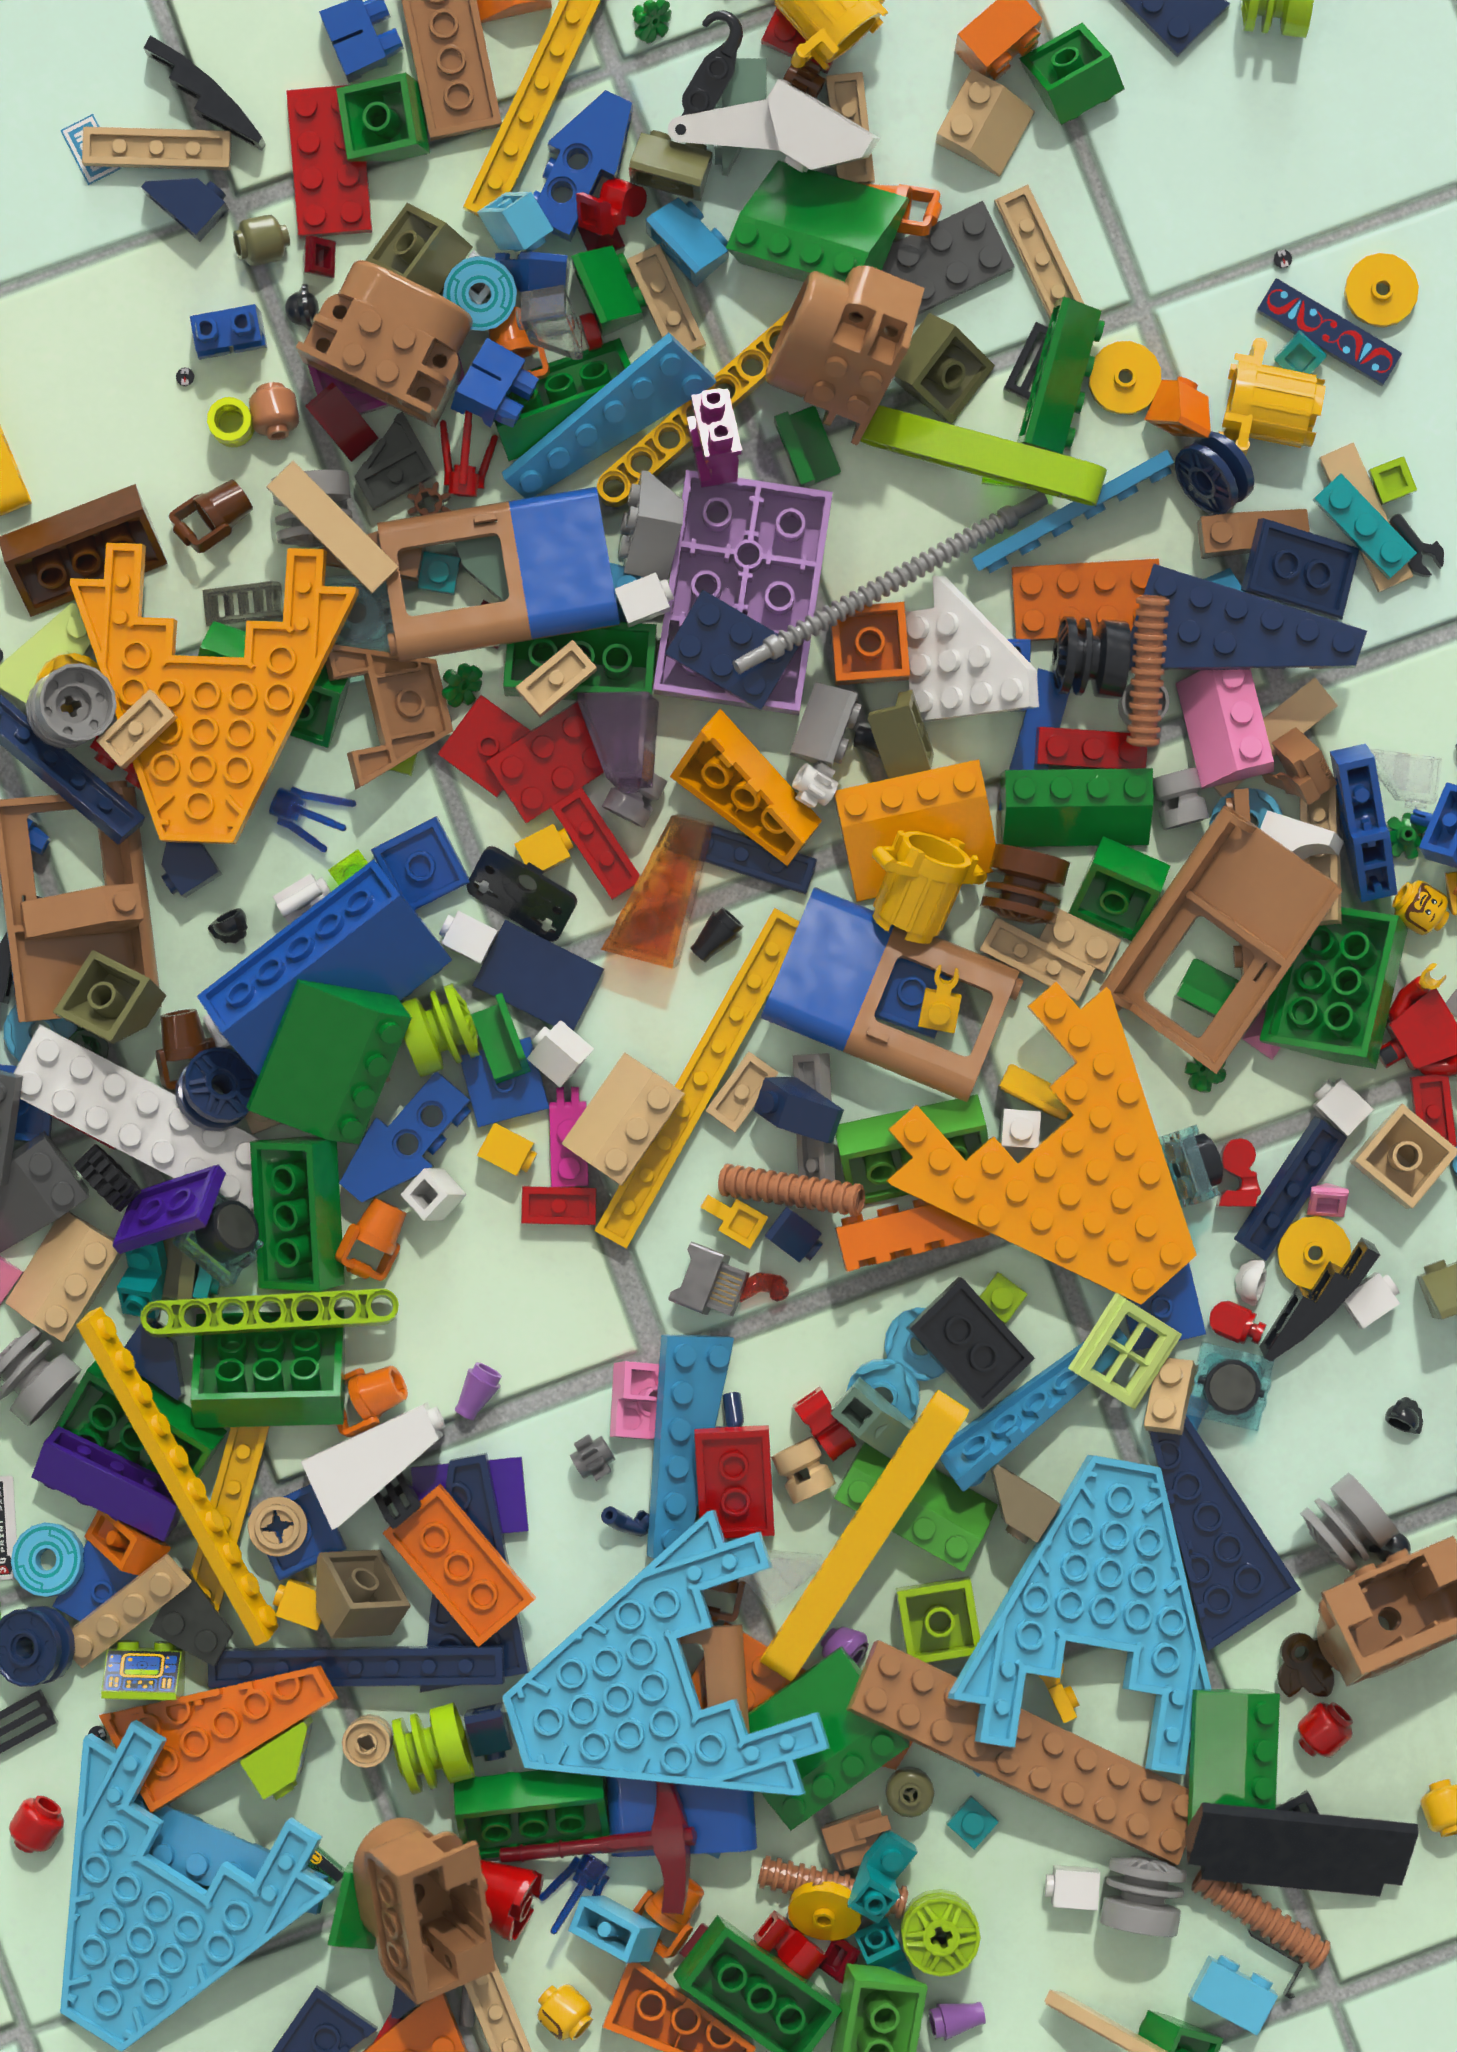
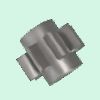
[570,1434,616,1481]

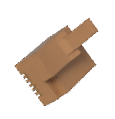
[1262,727,1337,805]
[821,1805,892,1871]

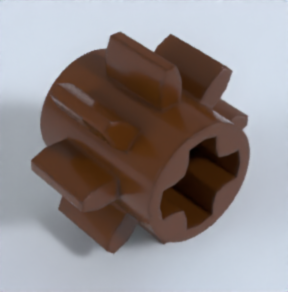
[783,60,826,99]
[407,482,451,516]

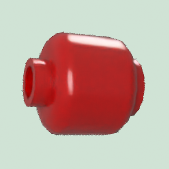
[1297,1702,1353,1758]
[9,1796,64,1853]

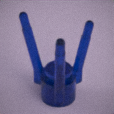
[269,786,356,853]
[539,1854,610,1934]

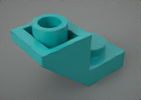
[117,1241,168,1319]
[847,1830,918,1924]
[854,1918,917,1980]

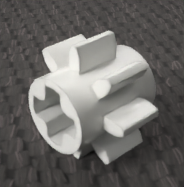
[792,761,838,808]

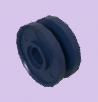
[1175,431,1254,515]
[175,1047,258,1132]
[0,1606,75,1687]

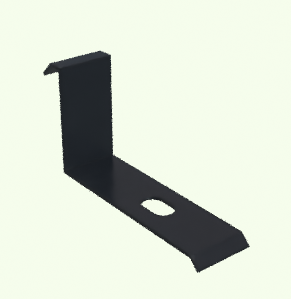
[1248,1929,1303,1999]

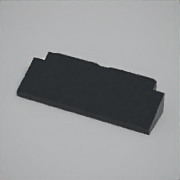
[1185,1802,1419,1897]

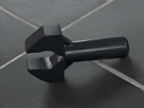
[1389,514,1444,577]

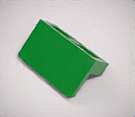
[774,406,841,488]
[1174,958,1239,1017]
[471,993,531,1084]

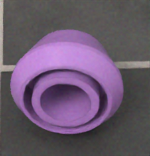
[821,1626,869,1665]

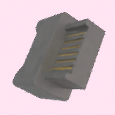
[668,1242,750,1316]

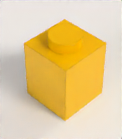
[514,824,574,879]
[477,1123,537,1176]
[272,1578,322,1631]

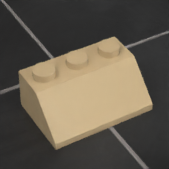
[562,1052,686,1186]
[5,1211,123,1342]

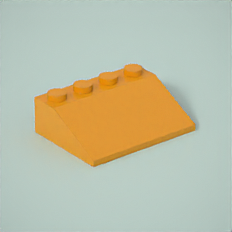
[834,759,996,902]

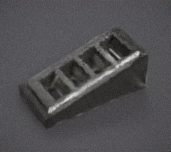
[202,581,284,627]

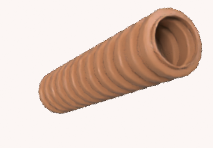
[1127,595,1169,747]
[718,1163,865,1217]
[758,1855,908,1919]
[1191,1869,1331,1970]

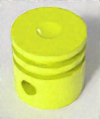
[207,397,255,447]

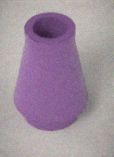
[455,1362,502,1420]
[928,2002,986,2041]

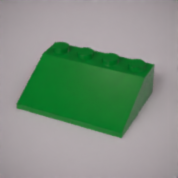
[726,160,910,282]
[1260,907,1408,1069]
[246,979,412,1145]
[190,1310,345,1428]
[51,1360,227,1478]
[748,1646,909,1831]

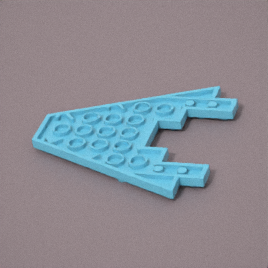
[948,1455,1211,1775]
[502,1510,830,1796]
[60,1720,335,2052]

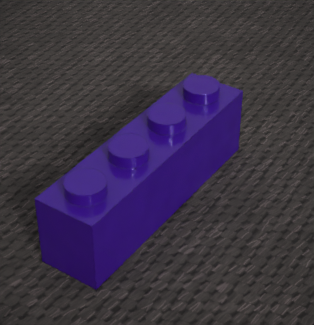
[31,1426,181,1541]

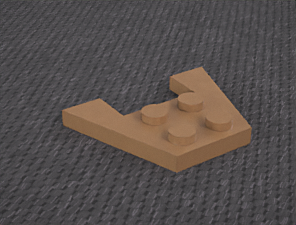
[325,644,453,790]

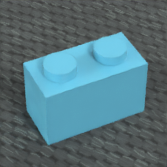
[477,192,554,252]
[568,1895,663,1963]
[1188,1955,1278,2036]

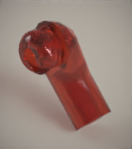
[739,1272,789,1302]

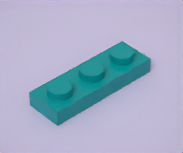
[1313,473,1417,580]

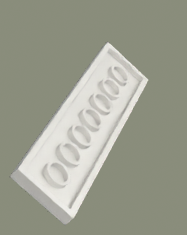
[13,1024,262,1214]

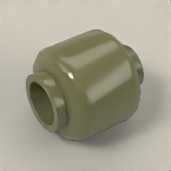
[233,215,290,266]
[885,1766,934,1818]

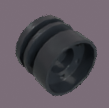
[1052,616,1131,699]

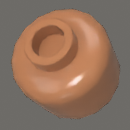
[249,382,299,440]

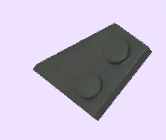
[354,412,437,510]
[149,1567,234,1666]

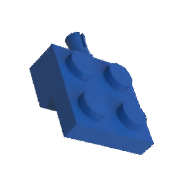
[1410,782,1457,868]

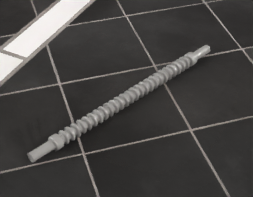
[733,492,1048,674]

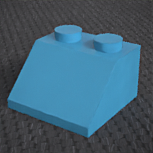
[645,197,729,287]

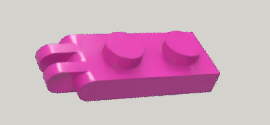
[549,1087,589,1187]

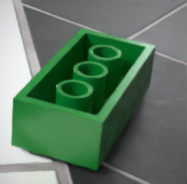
[673,1915,842,2052]

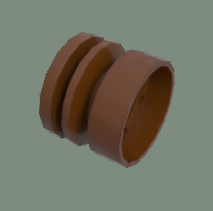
[980,844,1070,925]

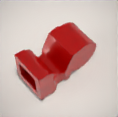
[576,178,647,236]
[1216,1138,1261,1207]
[792,1386,857,1462]
[753,1910,828,1980]

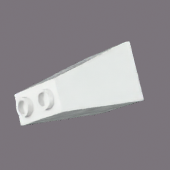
[301,1402,446,1530]

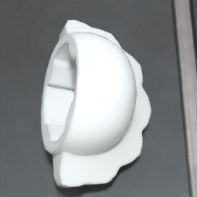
[1235,1259,1267,1306]

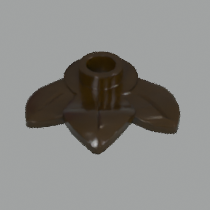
[1277,1632,1334,1697]

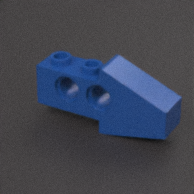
[533,90,633,242]
[1330,743,1398,902]
[339,1071,471,1203]

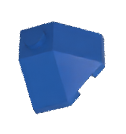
[495,251,570,315]

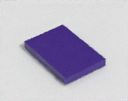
[112,1164,226,1254]
[411,1456,529,1533]

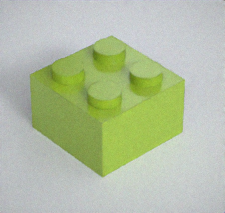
[896,1576,980,1663]

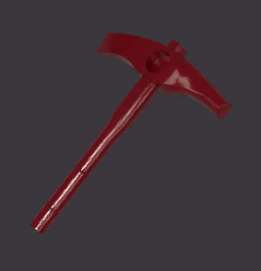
[499,1781,697,1915]

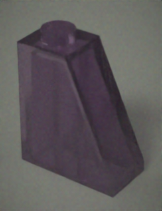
[577,691,659,793]

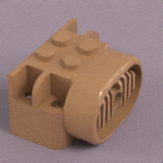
[296,260,473,427]
[766,265,925,446]
[1317,1535,1457,1687]
[353,1818,496,2005]

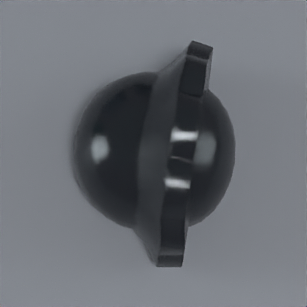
[285,284,319,331]
[208,908,248,943]
[1385,1397,1423,1434]
[1369,1533,1411,1562]

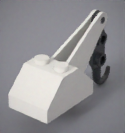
[668,10,880,173]

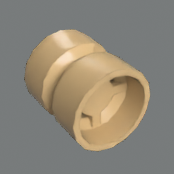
[771,1436,836,1504]
[342,1714,393,1768]

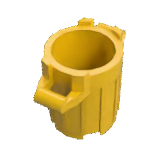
[774,0,888,71]
[1218,338,1326,456]
[872,831,987,944]

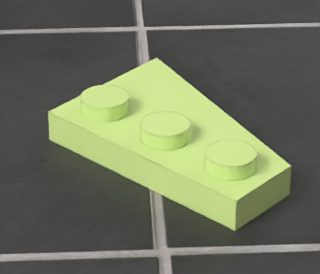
[0,603,91,703]

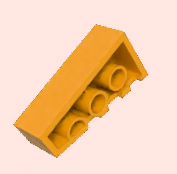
[670,709,822,866]

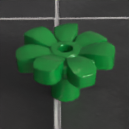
[632,0,672,43]
[442,663,483,708]
[1387,813,1427,860]
[1185,1057,1226,1093]

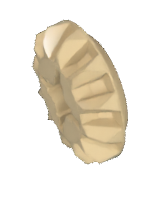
[248,1497,308,1556]

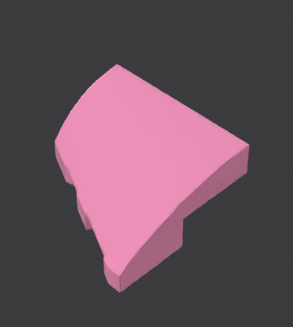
[610,1361,659,1440]

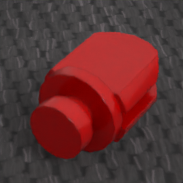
[1209,1301,1267,1345]

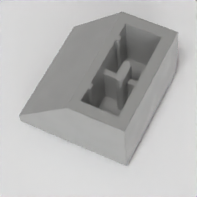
[619,470,684,580]
[790,682,862,768]

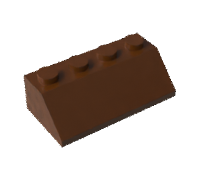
[0,484,168,617]

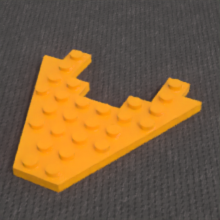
[70,543,359,845]
[886,982,1197,1305]

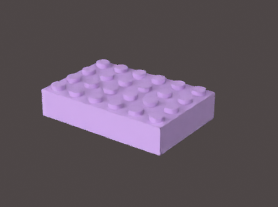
[653,470,833,715]

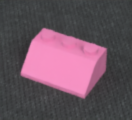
[1176,669,1274,789]

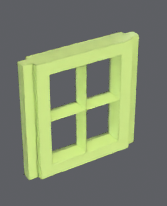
[1068,1293,1182,1410]

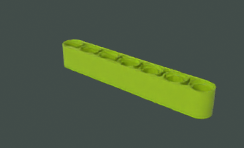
[860,405,1107,506]
[140,1289,399,1338]

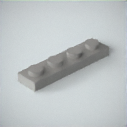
[793,1053,835,1182]

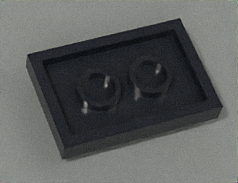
[906,1277,1035,1410]

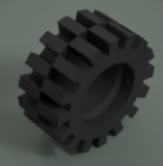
[74,1144,142,1212]

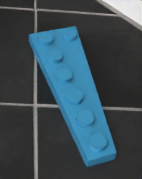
[502,333,717,498]
[971,450,1175,574]
[939,1327,1128,1492]
[647,1335,734,1558]
[134,1792,328,1915]

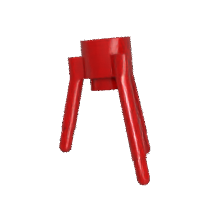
[440,410,498,497]

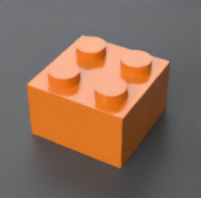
[954,0,1042,81]
[831,602,910,686]

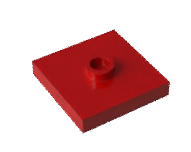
[437,695,530,798]

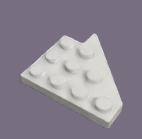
[905,576,1039,722]

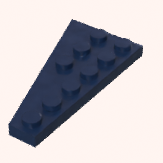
[1129,564,1367,671]
[1148,1416,1301,1651]
[420,1453,530,1692]

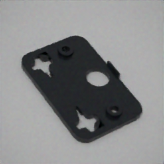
[466,846,578,942]

